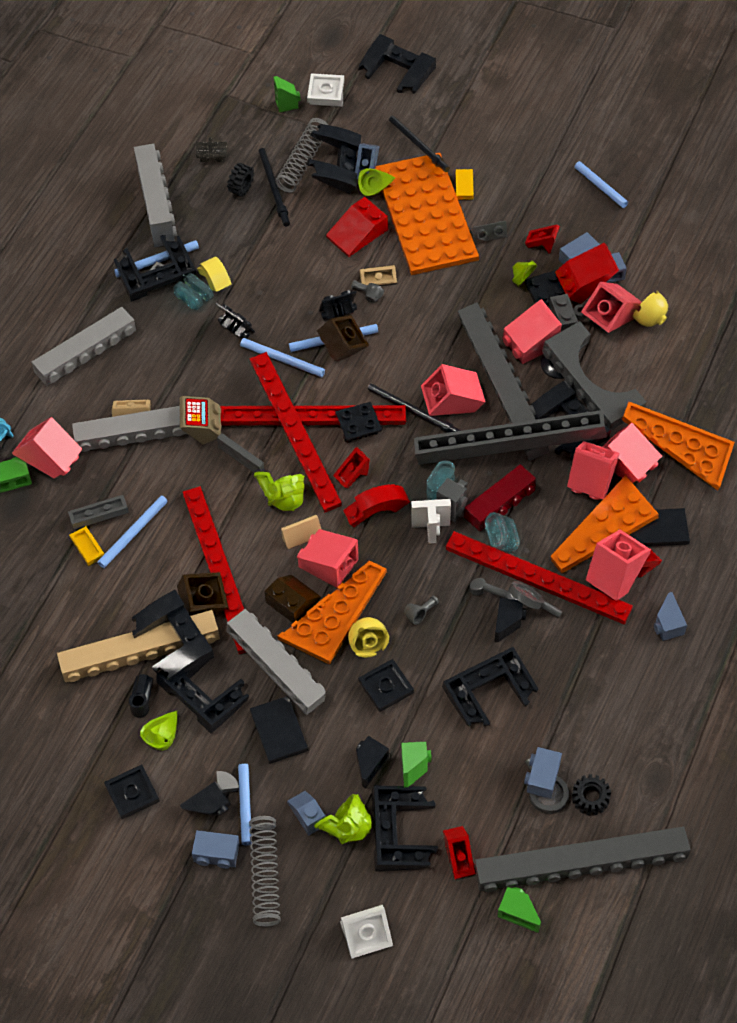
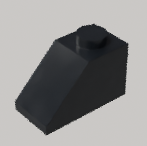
[494,598,527,642]
[356,736,389,788]
[180,781,231,816]

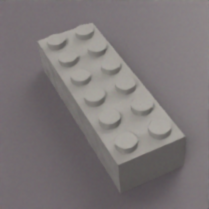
[134,144,177,247]

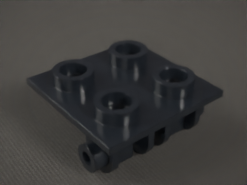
[319,290,357,320]
[216,303,255,339]
[335,402,382,442]

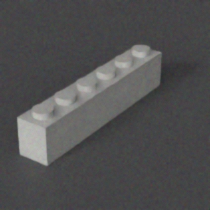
[32,307,136,386]
[72,406,187,452]
[227,609,326,716]

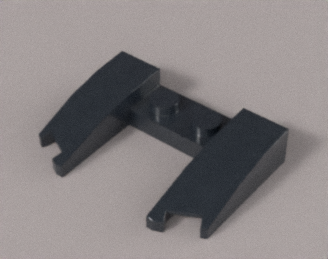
[359,34,436,94]
[307,124,361,194]
[114,235,197,302]
[531,380,611,461]
[132,590,214,681]
[442,647,538,726]
[156,653,249,733]
[372,785,438,871]

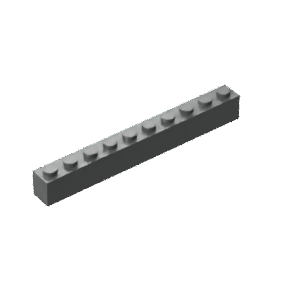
[458,302,549,461]
[414,410,607,465]
[474,826,690,892]

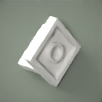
[307,74,344,107]
[411,499,451,543]
[340,905,393,958]

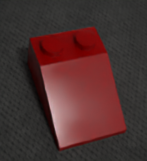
[326,197,388,257]
[555,243,619,304]

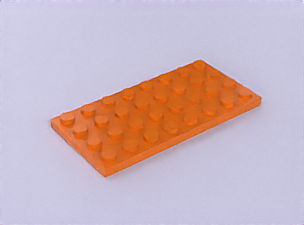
[375,153,479,275]

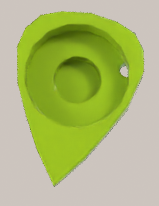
[358,168,395,196]
[512,260,537,286]
[140,711,177,751]

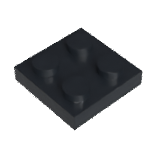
[525,269,565,307]
[358,659,414,712]
[104,764,160,819]

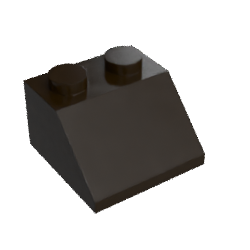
[317,315,369,361]
[177,572,228,616]
[264,575,321,623]

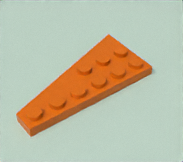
[622,402,735,491]
[551,475,659,573]
[277,561,387,665]

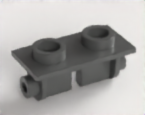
[470,220,507,243]

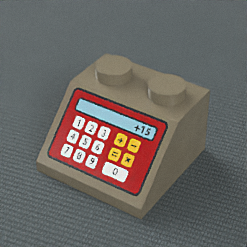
[180,396,222,445]

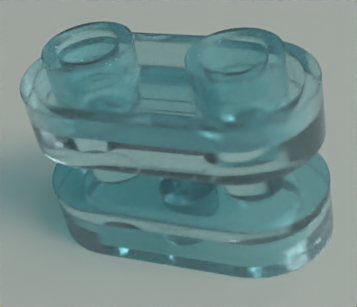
[173,273,214,310]
[426,460,455,500]
[485,512,520,553]

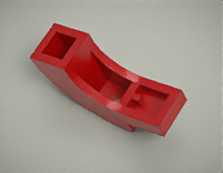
[343,484,410,527]

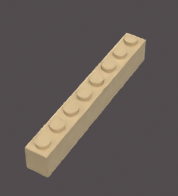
[57,610,220,682]

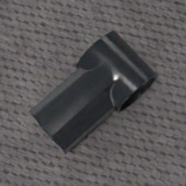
[129,674,154,718]

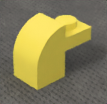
[197,256,232,292]

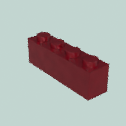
[464,464,536,532]

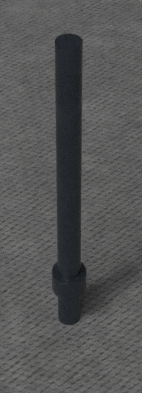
[389,115,450,172]
[258,148,290,227]
[368,383,462,433]

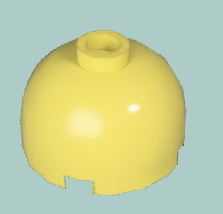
[633,291,668,327]
[348,617,389,658]

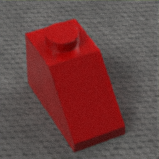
[443,826,475,879]

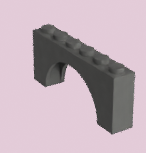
[542,321,647,430]

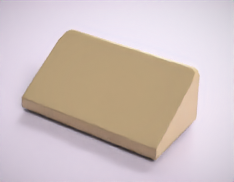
[359,265,397,285]
[112,400,150,417]
[281,515,321,549]

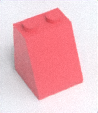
[581,282,642,333]
[502,299,562,364]
[421,364,485,416]
[12,417,82,478]
[602,423,662,483]
[567,441,620,500]
[297,529,359,588]
[586,530,651,601]

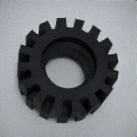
[227,162,254,197]
[572,774,611,816]

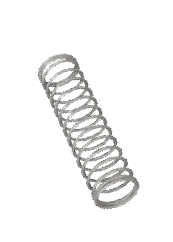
[276,118,328,192]
[249,816,281,926]

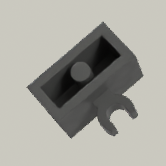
[549,294,586,332]
[436,478,468,522]

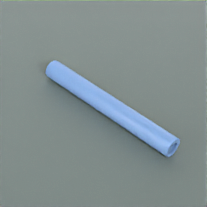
[575,161,628,208]
[238,764,252,845]

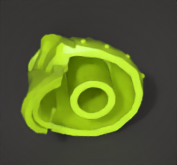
[254,472,305,511]
[314,794,372,844]

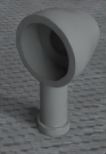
[351,280,384,303]
[404,596,439,625]

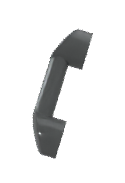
[469,578,517,600]

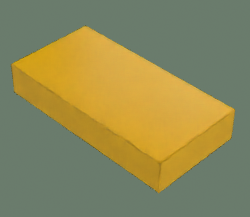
[455,169,474,200]
[69,526,104,566]

